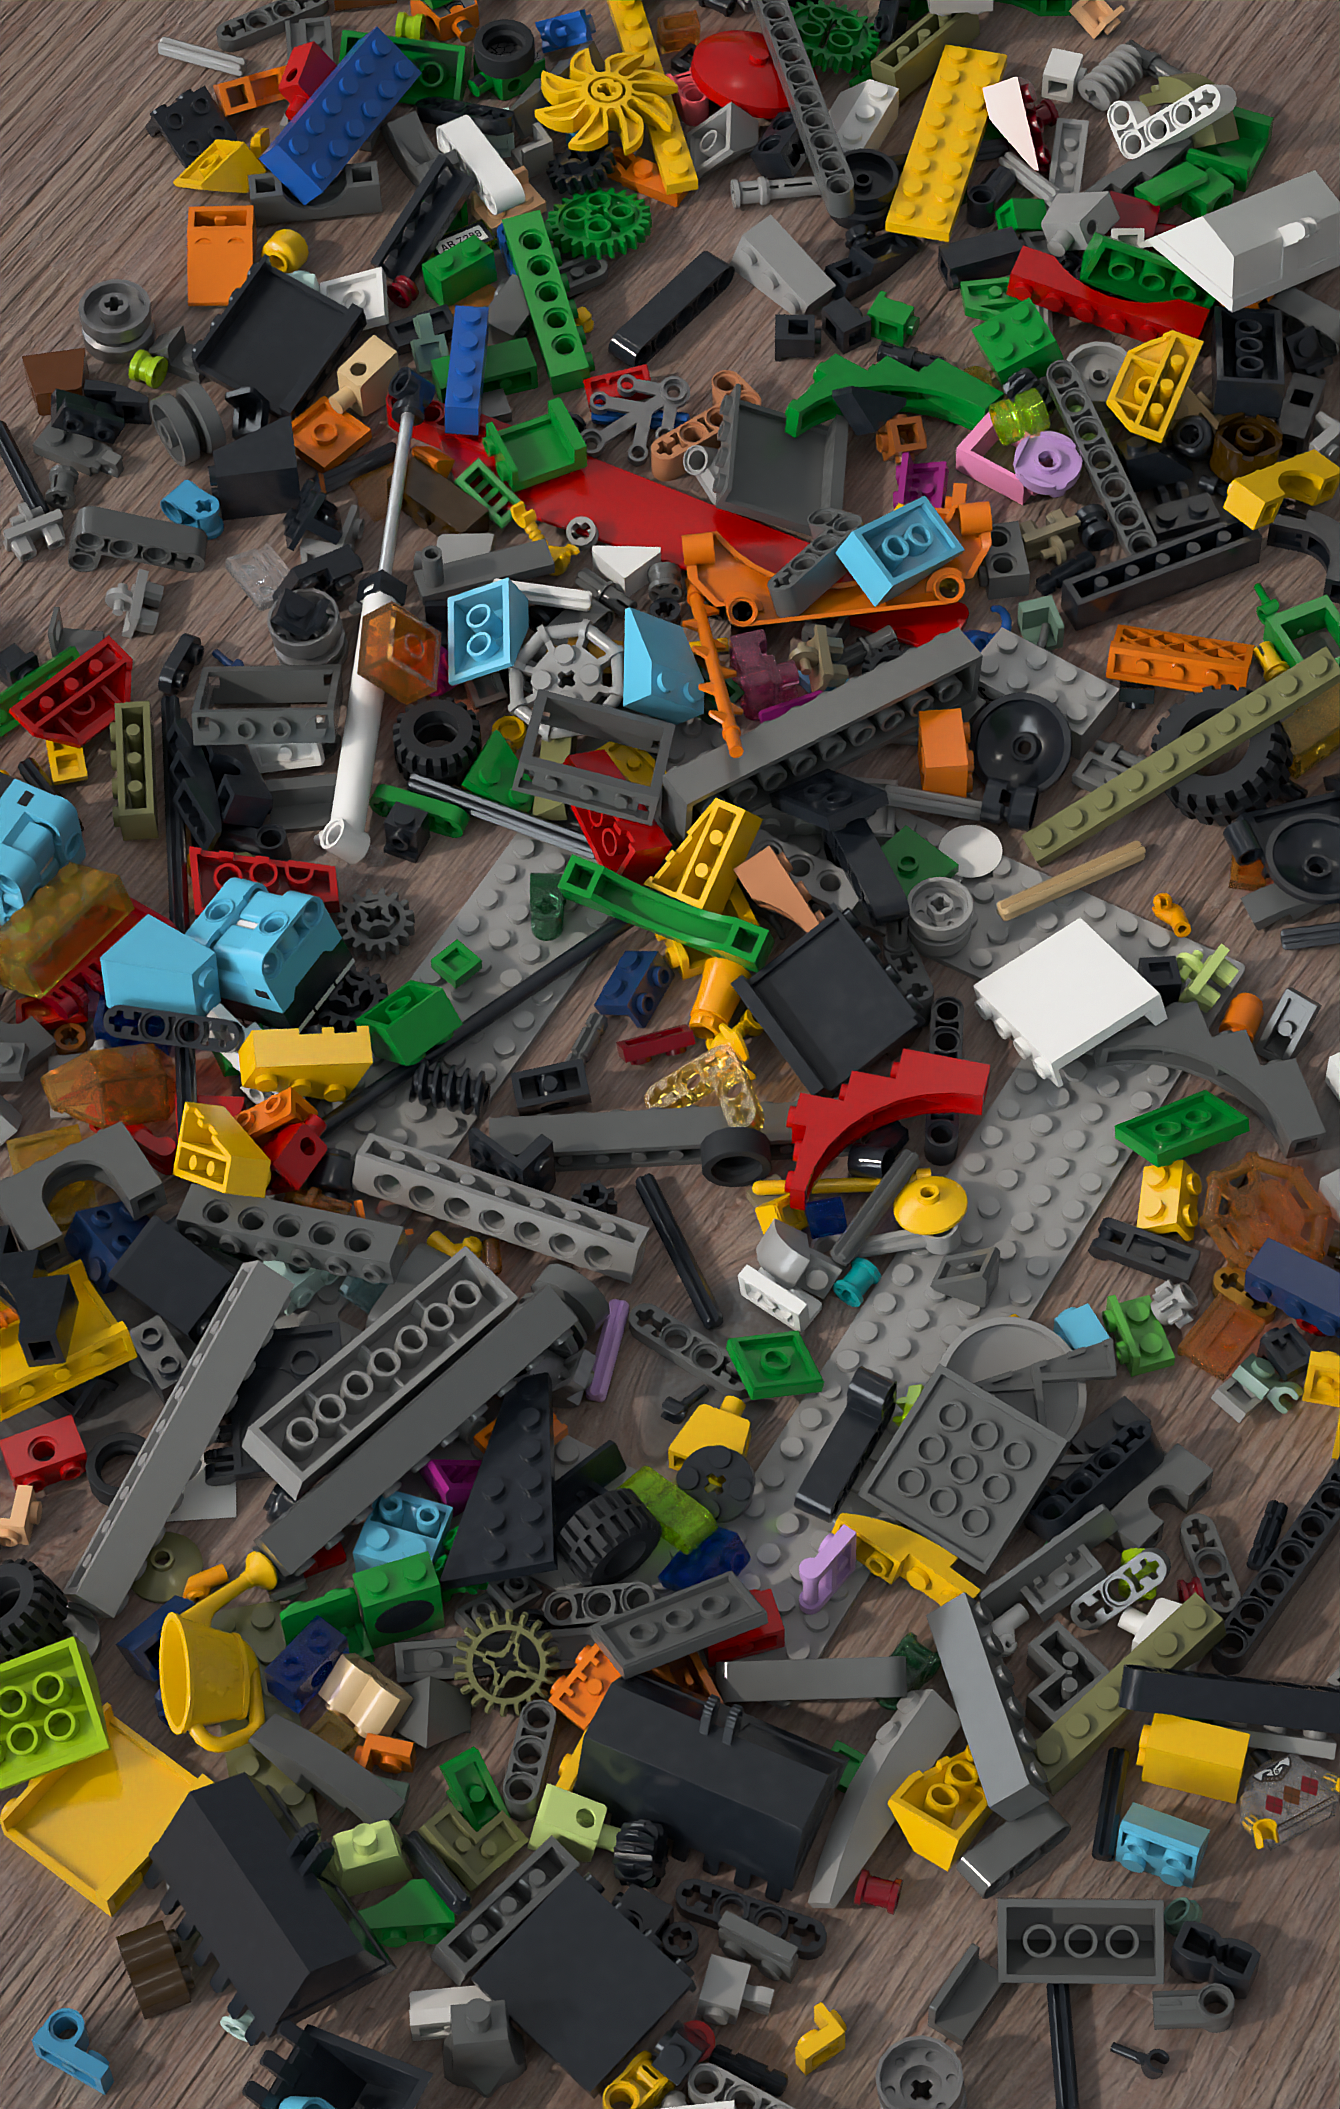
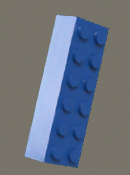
[259,26,422,205]

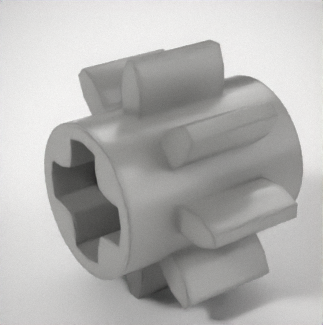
[1151,1279,1198,1329]

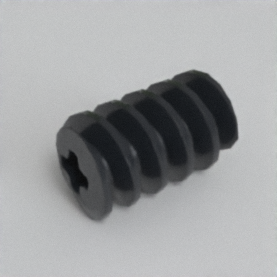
[409,1058,491,1118]

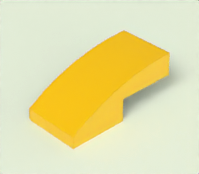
[46,740,88,785]

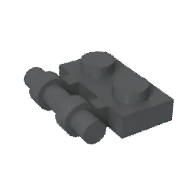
[1072,738,1147,812]

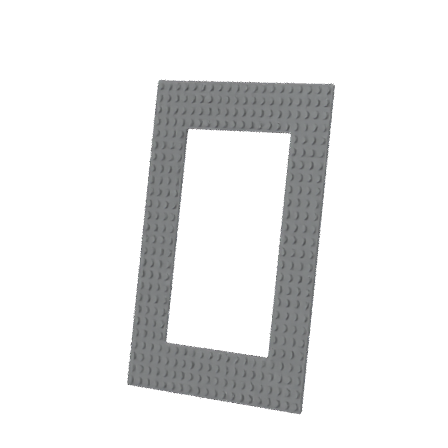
[129,702,1245,1709]

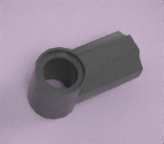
[1152,1983,1235,2033]

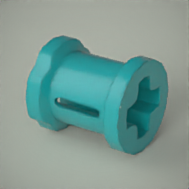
[833,1257,882,1307]

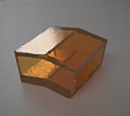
[657,10,701,54]

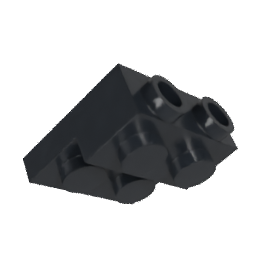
[272,544,363,603]

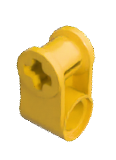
[603,2050,676,2109]

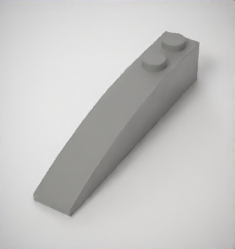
[808,1689,961,1908]

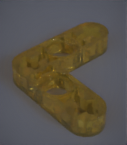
[644,1044,765,1131]

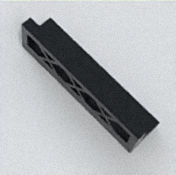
[370,153,477,283]

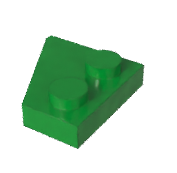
[960,277,1022,321]

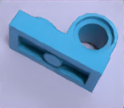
[31,2008,114,2095]

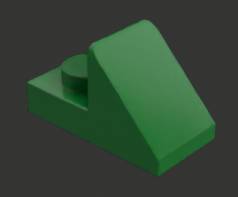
[439,1746,511,1832]

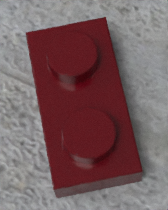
[616,1024,696,1065]

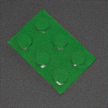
[1115,1089,1250,1168]

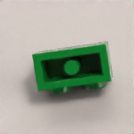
[422,234,497,308]

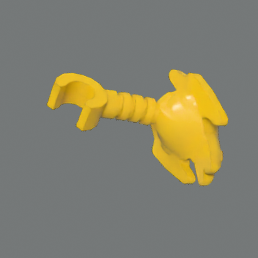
[510,501,580,576]
[705,1009,764,1084]

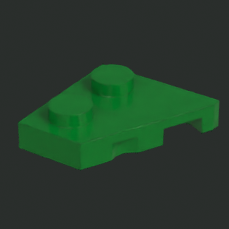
[462,730,535,813]

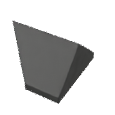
[393,1676,472,1749]

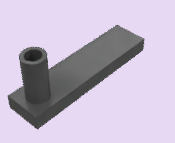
[413,539,555,605]

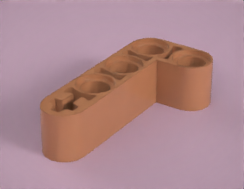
[651,370,761,482]

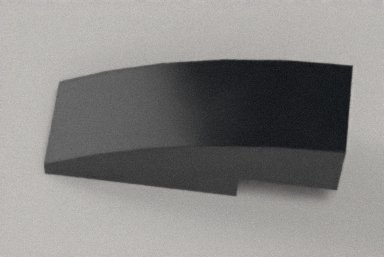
[824,232,918,302]

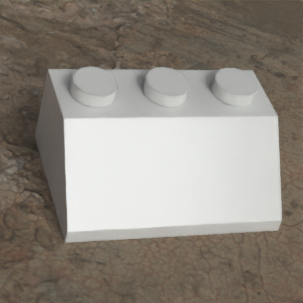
[805,79,899,164]

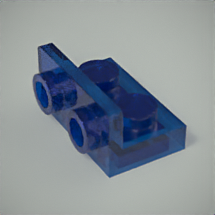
[657,1521,751,1592]

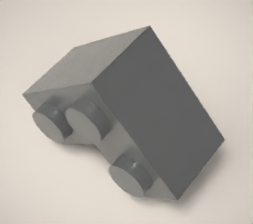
[1025,1620,1110,1733]

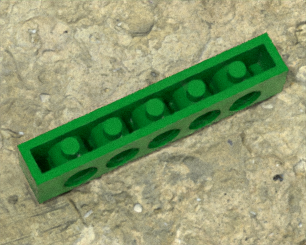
[502,210,595,395]

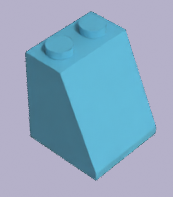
[100,914,221,1023]

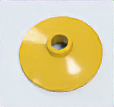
[893,1176,968,1235]

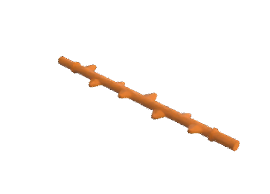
[682,577,744,758]

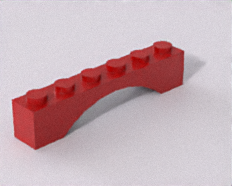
[1006,245,1210,343]

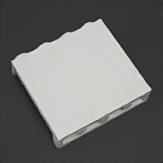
[973,918,1168,1088]

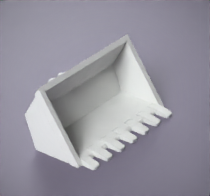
[1138,170,1340,313]

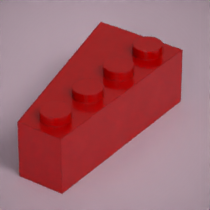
[189,846,341,919]

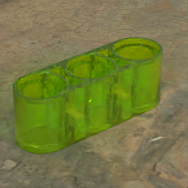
[615,1465,718,1554]

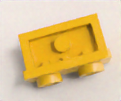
[1137,1159,1202,1241]

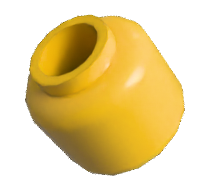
[261,229,309,273]

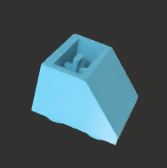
[353,1491,453,1573]
[1115,1802,1210,1888]

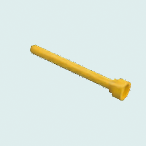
[752,1168,931,1195]

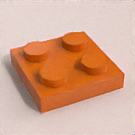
[291,396,372,473]

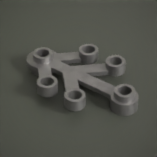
[580,374,690,466]

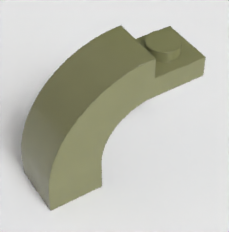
[1139,72,1239,149]

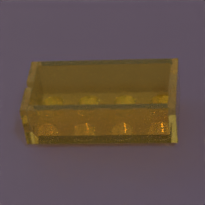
[0,862,135,999]

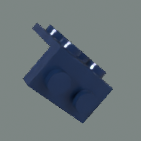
[64,1201,150,1294]

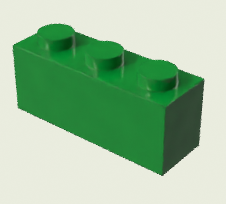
[430,337,538,404]

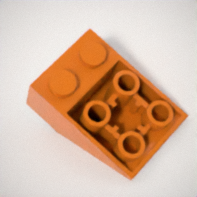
[187,205,257,306]

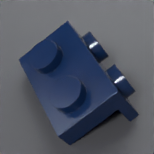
[594,951,675,1028]

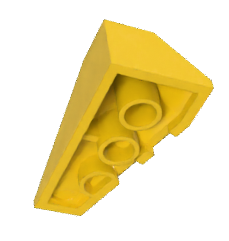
[888,1745,993,1872]

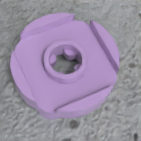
[1013,431,1082,498]

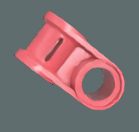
[665,67,710,126]

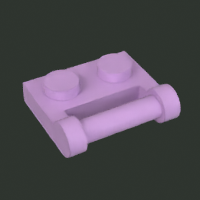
[799,1524,857,1615]

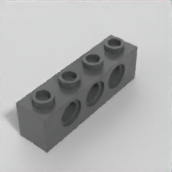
[430,1835,580,1987]

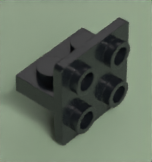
[283,472,343,551]

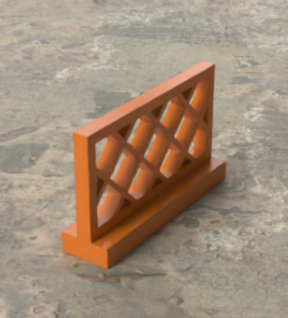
[1106,624,1255,693]

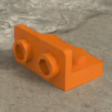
[234,1087,318,1149]
[548,1643,621,1732]

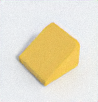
[755,1193,809,1234]

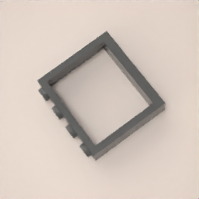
[191,664,343,745]
[512,689,676,826]

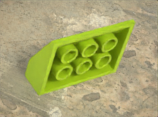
[0,1636,111,1791]

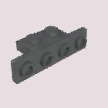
[977,1504,1119,1623]

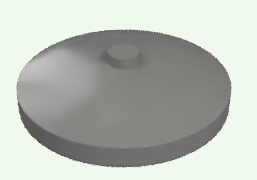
[938,1316,1087,1442]

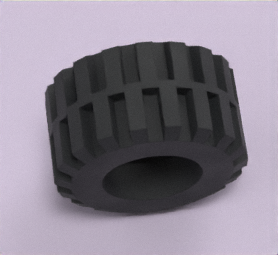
[393,696,482,787]
[556,1488,663,1587]
[0,1558,68,1664]

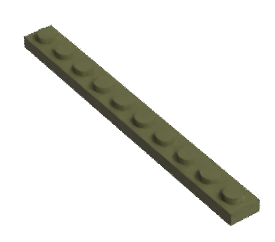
[1021,646,1340,868]

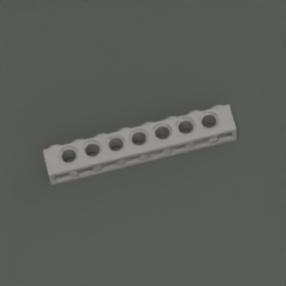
[352,1133,650,1284]

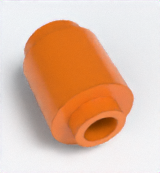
[1219,993,1264,1043]

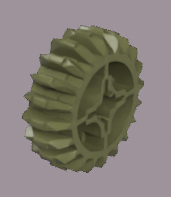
[453,1608,560,1717]

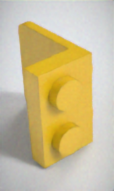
[1302,1351,1340,1459]

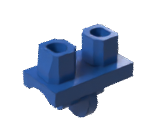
[535,9,596,53]

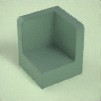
[1017,595,1064,651]

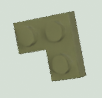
[418,1802,529,1892]

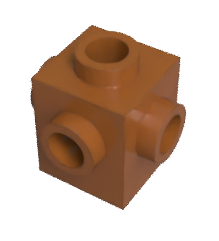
[876,414,927,465]

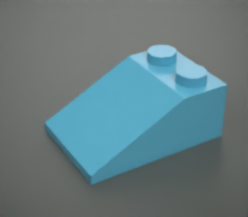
[835,496,965,607]
[448,578,529,686]
[623,607,704,725]

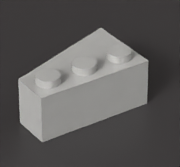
[730,214,836,315]

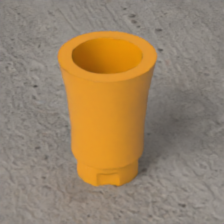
[689,958,752,1041]

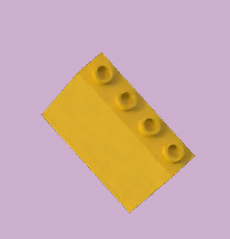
[0,1259,138,1422]
[0,1702,215,1917]

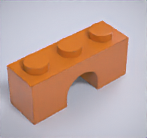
[213,65,286,116]

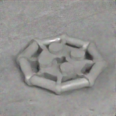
[507,619,624,742]

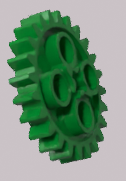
[790,0,880,74]
[546,187,652,260]

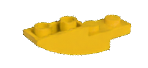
[832,1513,981,1606]

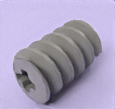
[1077,44,1143,111]

